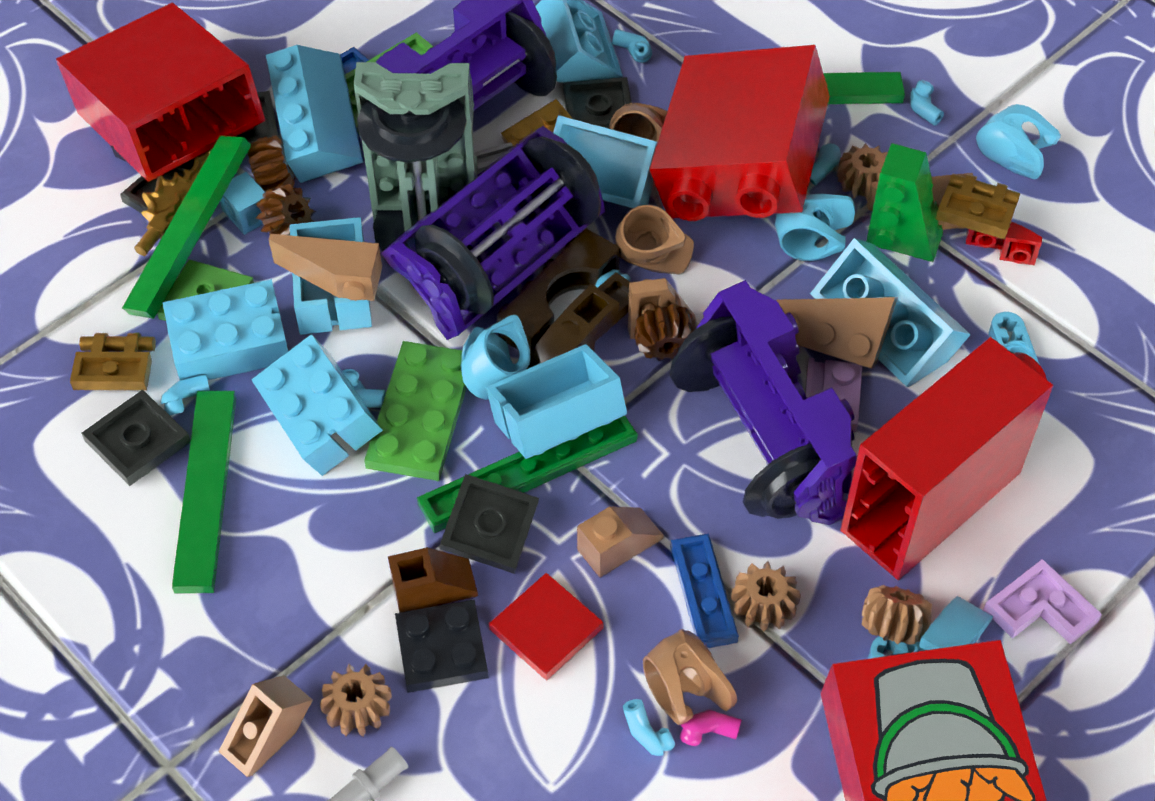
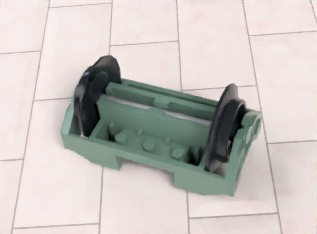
[354,62,478,251]

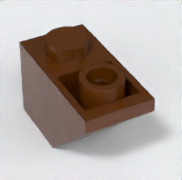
[388,547,478,613]

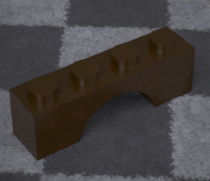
[497,228,620,352]

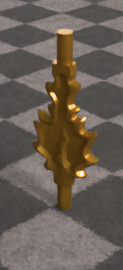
[134,136,237,256]

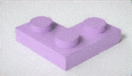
[983,559,1102,644]

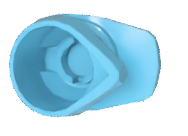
[976,104,1061,179]
[775,194,855,261]
[461,315,530,400]

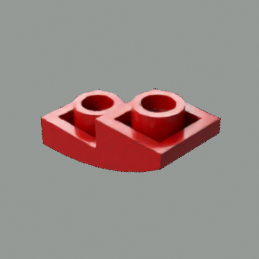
[965,221,1042,265]

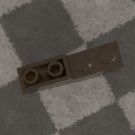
[527,272,631,369]

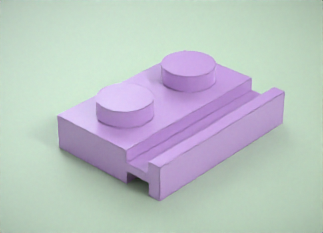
[805,358,862,432]

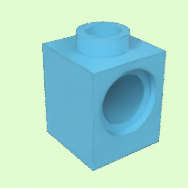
[220,172,265,235]

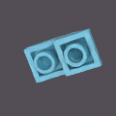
[919,596,993,650]

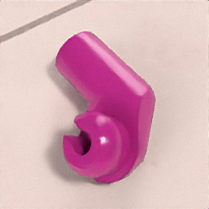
[680,710,742,746]

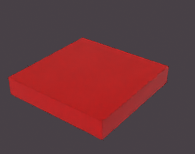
[489,573,604,681]

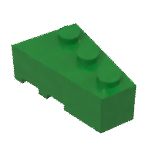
[866,143,943,262]

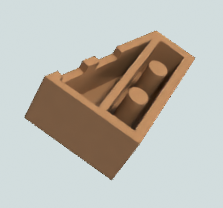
[776,297,898,369]

